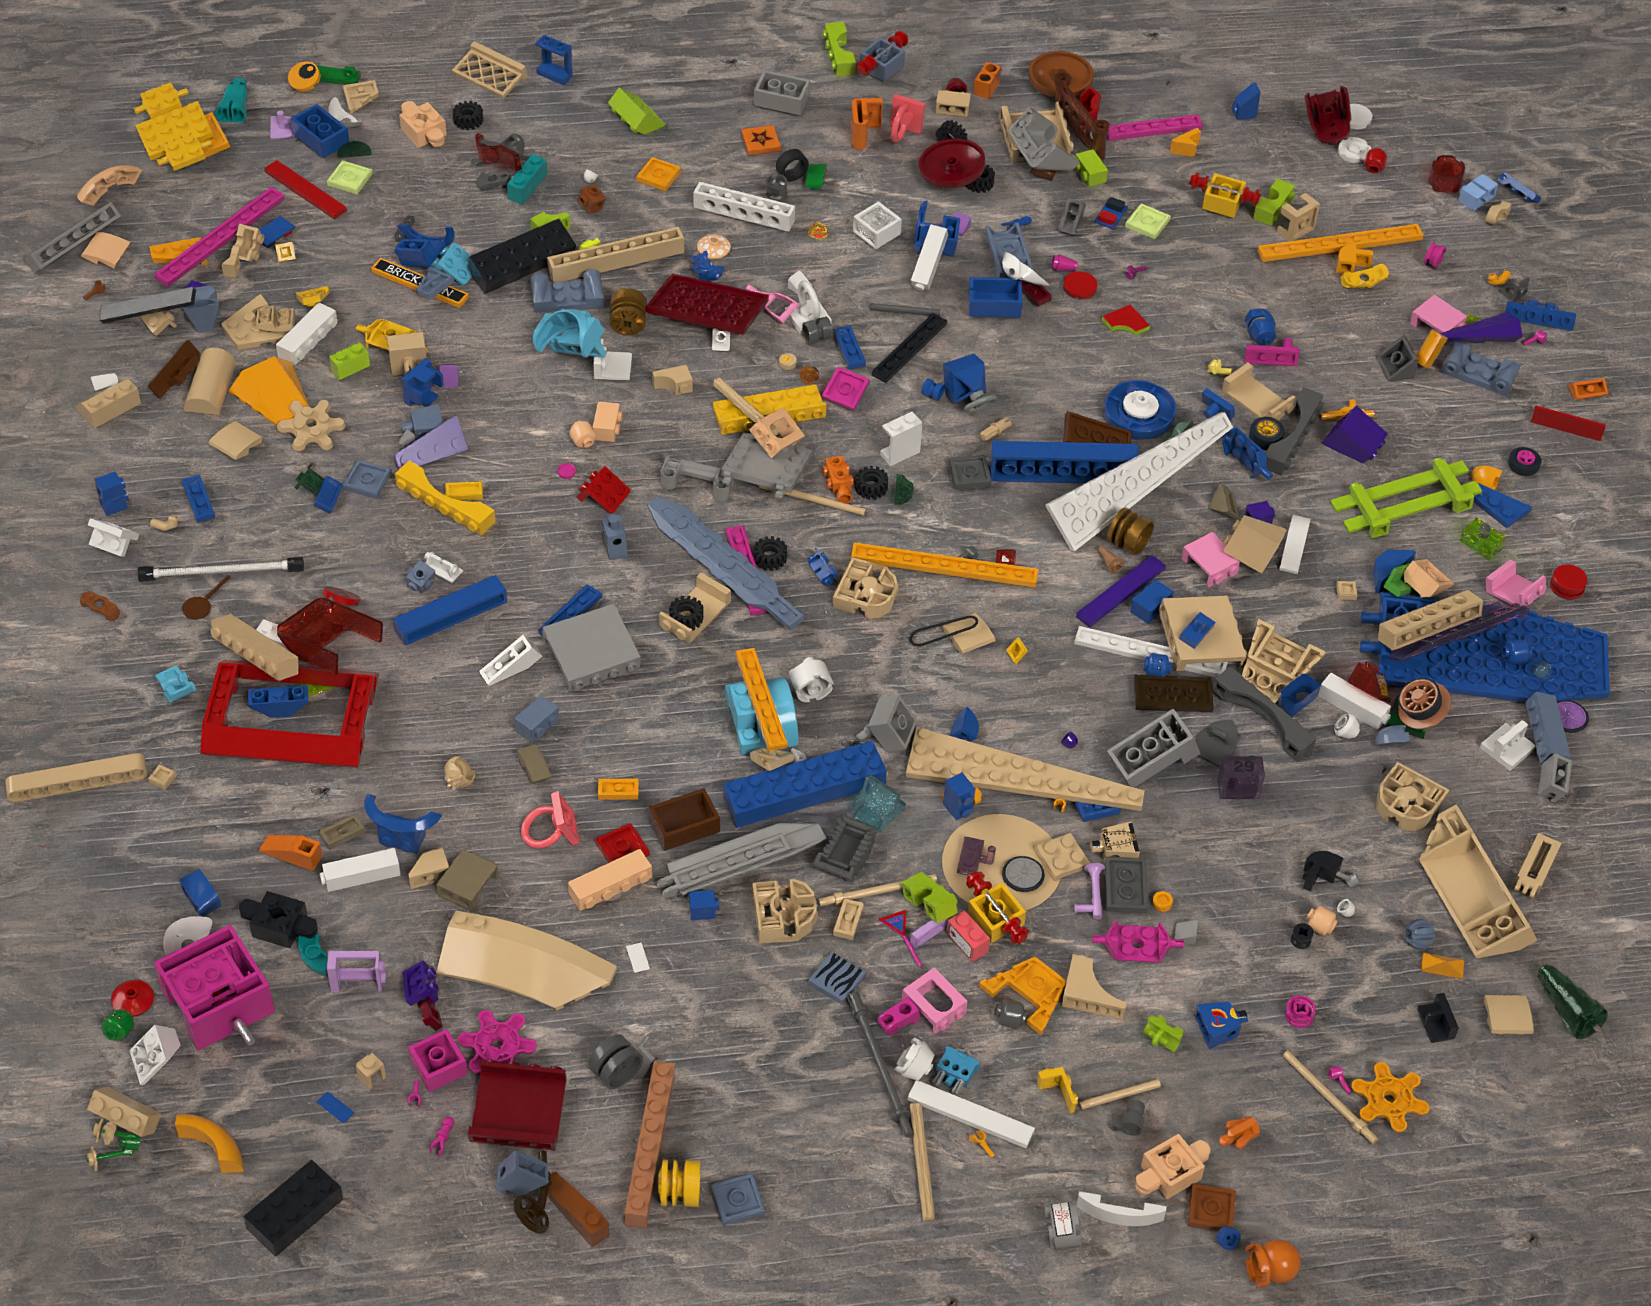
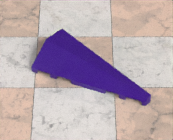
[1440,312,1523,343]

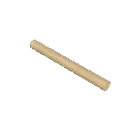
[1079,1079,1161,1110]

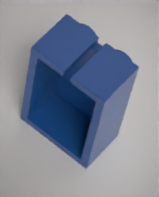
[968,277,1022,318]

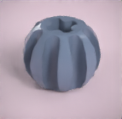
[1405,919,1435,950]

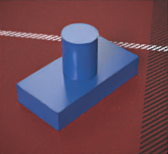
[1202,388,1235,420]
[1179,612,1216,649]

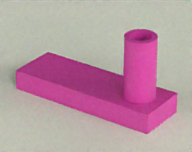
[1244,338,1300,366]

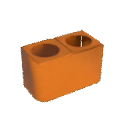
[973,62,1001,99]

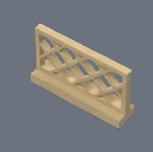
[452,41,528,99]

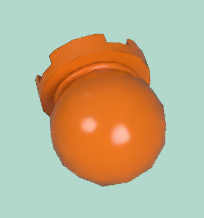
[1245,1239,1301,1289]

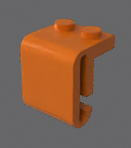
[850,98,883,150]

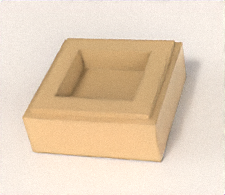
[1336,581,1358,600]
[148,764,177,790]

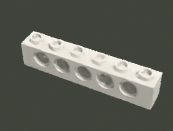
[694,182,795,232]

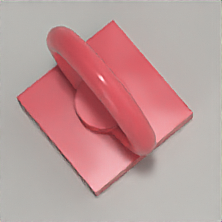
[890,94,926,143]
[521,791,580,849]

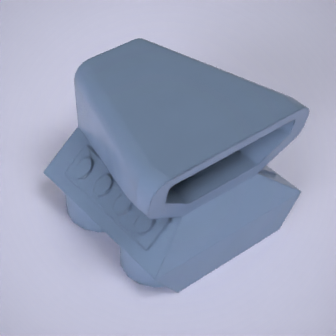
[183,285,220,333]

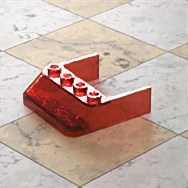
[277,598,383,676]

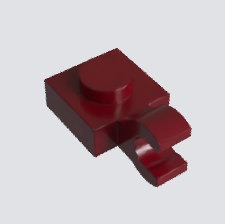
[417,996,443,1031]

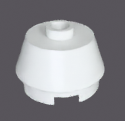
[894,1037,935,1080]

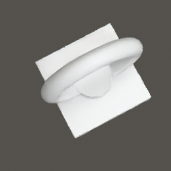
[785,281,832,335]

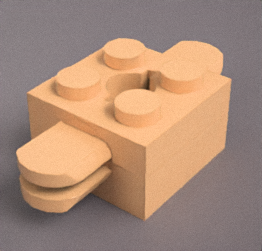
[399,101,447,148]
[1135,1134,1210,1200]

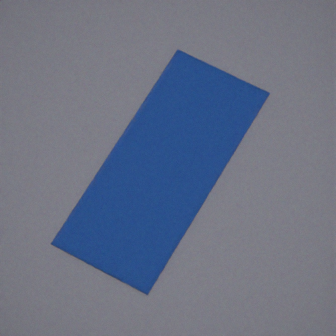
[317,1092,355,1123]

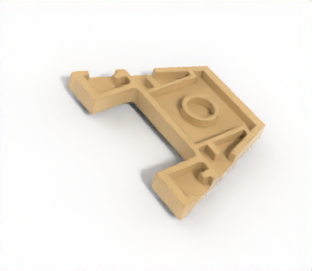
[221,294,289,350]

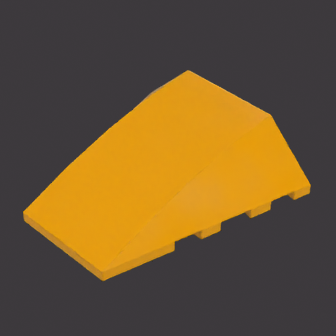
[229,356,309,426]

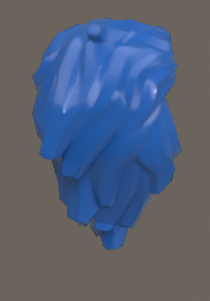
[690,251,724,282]

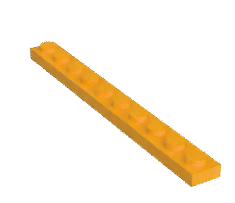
[1257,224,1424,262]
[851,542,1038,588]

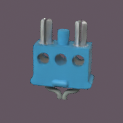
[932,1046,980,1095]

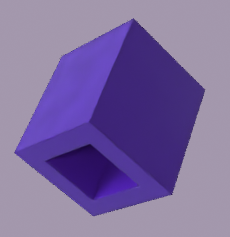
[1245,501,1275,524]

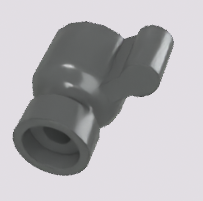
[1111,1100,1145,1136]

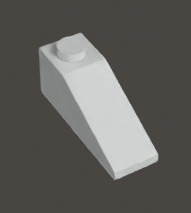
[479,635,542,686]

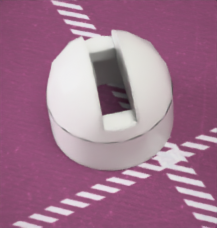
[584,169,598,183]
[1337,899,1355,917]

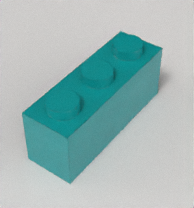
[507,154,547,205]

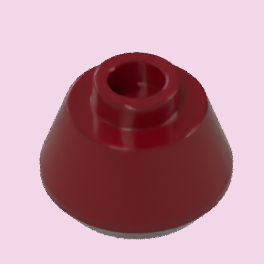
[945,78,968,93]

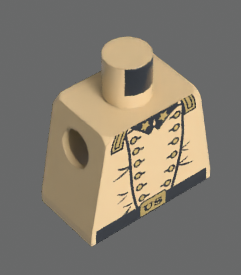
[1090,822,1140,861]

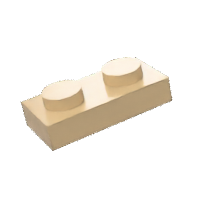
[833,898,864,940]

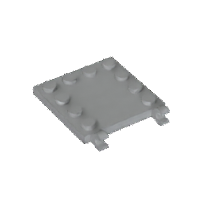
[721,433,812,499]

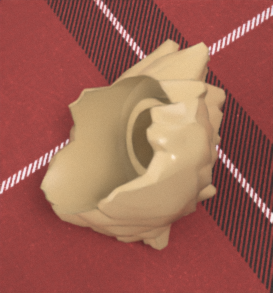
[444,756,475,790]

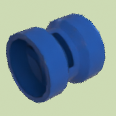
[921,378,945,401]

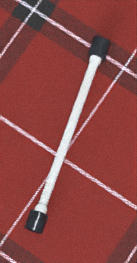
[138,556,304,582]

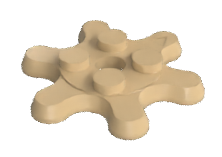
[277,400,346,452]

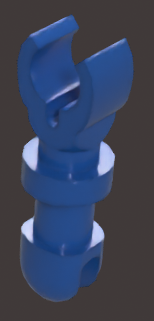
[1001,216,1032,231]

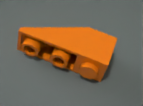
[258,835,323,871]

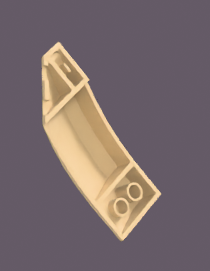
[1419,804,1538,958]
[437,911,617,1011]

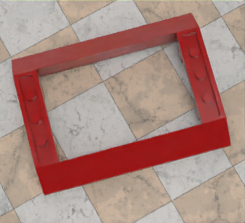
[200,660,379,768]

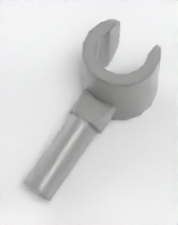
[1336,871,1361,888]

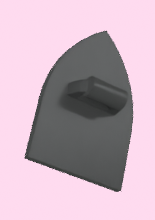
[1195,720,1238,769]

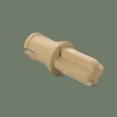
[980,417,1012,441]

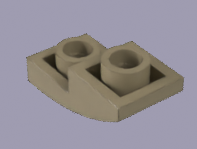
[516,745,552,784]

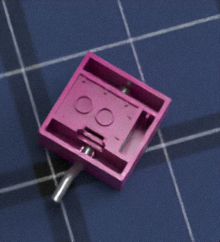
[153,924,275,1051]

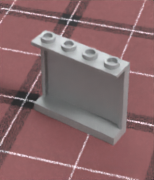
[543,604,641,691]

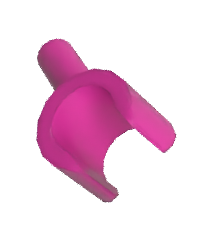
[1522,330,1547,346]
[1328,1066,1352,1094]
[408,1080,422,1107]

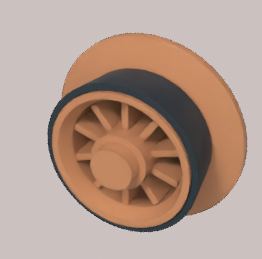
[1398,678,1451,729]

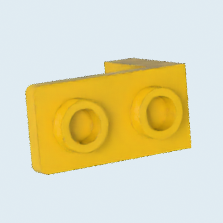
[1037,1067,1078,1114]

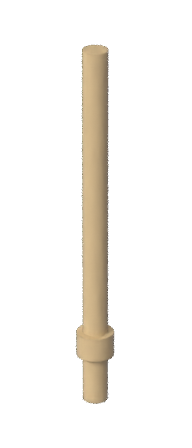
[759,485,866,516]
[818,874,937,906]
[1283,1050,1379,1144]

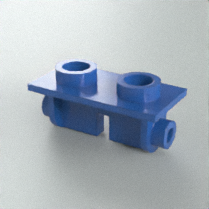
[808,548,839,586]

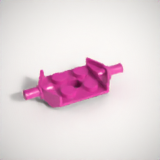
[1092,920,1184,963]

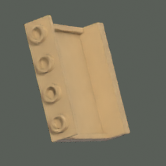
[1000,102,1073,162]
[1159,596,1247,671]

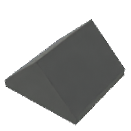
[1376,335,1419,382]

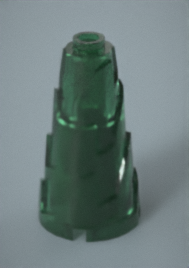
[1538,965,1608,1039]

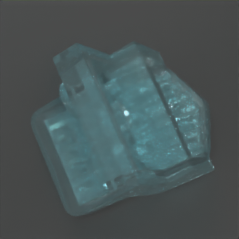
[851,775,906,833]

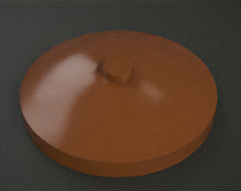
[1029,51,1094,97]

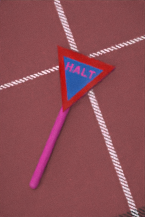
[878,910,922,967]

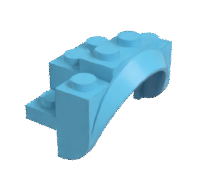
[533,309,607,358]

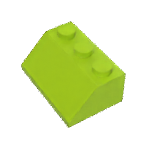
[608,87,666,135]

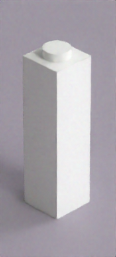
[911,225,948,291]
[1318,673,1391,730]
[320,848,400,892]

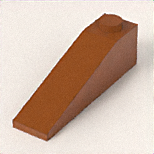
[539,1172,609,1247]

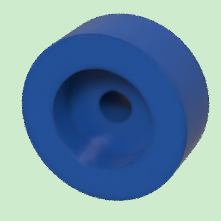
[1217,1226,1240,1250]

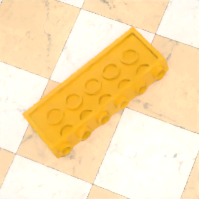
[712,384,826,435]

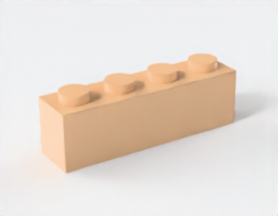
[568,849,652,911]

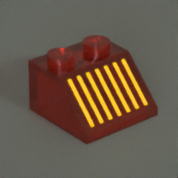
[1347,661,1391,703]

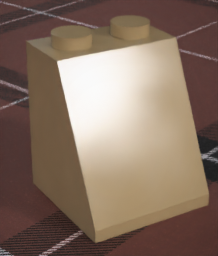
[1223,515,1286,573]

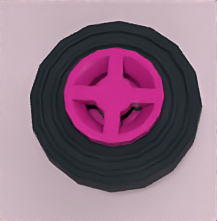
[1508,447,1542,476]

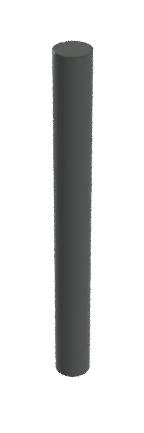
[870,303,940,316]

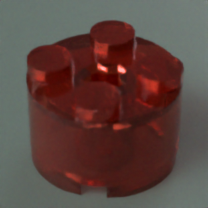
[1428,155,1465,193]

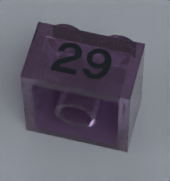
[1217,756,1265,799]

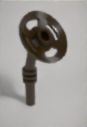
[514,1150,551,1234]

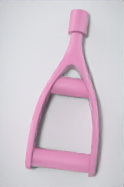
[746,285,799,324]

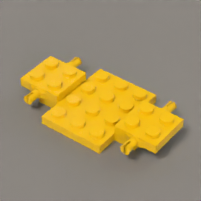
[134,82,214,171]

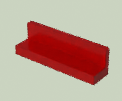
[1531,406,1606,441]

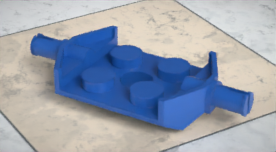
[1221,426,1273,480]

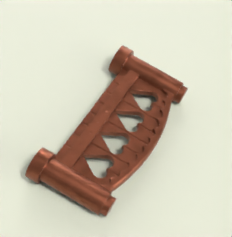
[1054,72,1110,161]

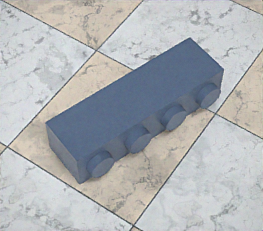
[1526,692,1571,767]

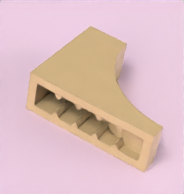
[1062,954,1127,1020]

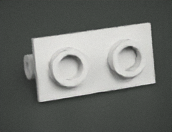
[424,552,463,583]

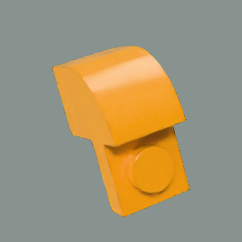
[1336,244,1373,274]

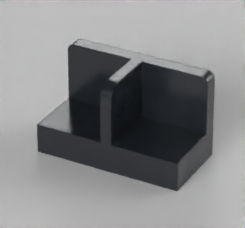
[1417,993,1459,1043]

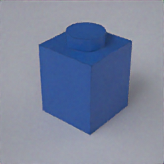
[689,890,719,920]

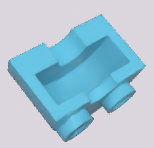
[155,666,196,703]

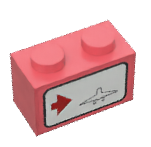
[947,910,990,962]

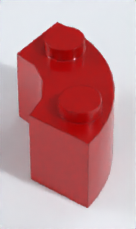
[1077,87,1101,130]

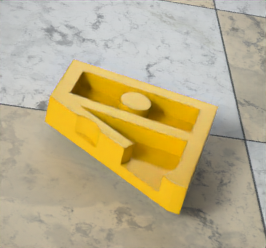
[296,286,330,307]

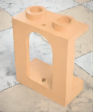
[749,408,805,458]

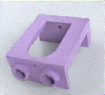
[327,951,386,992]

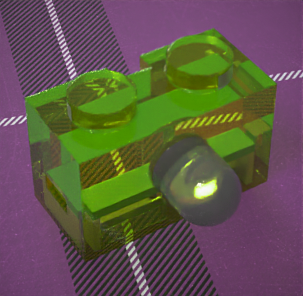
[1460,517,1506,561]

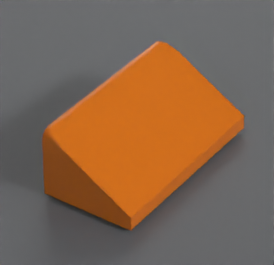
[1568,378,1609,400]

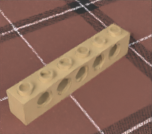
[1378,590,1483,650]

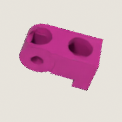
[878,997,920,1035]

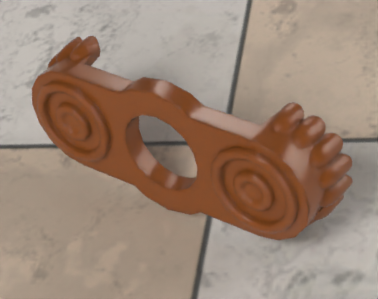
[80,591,120,621]

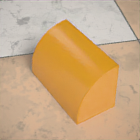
[1416,329,1448,369]

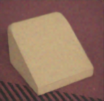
[222,253,241,278]

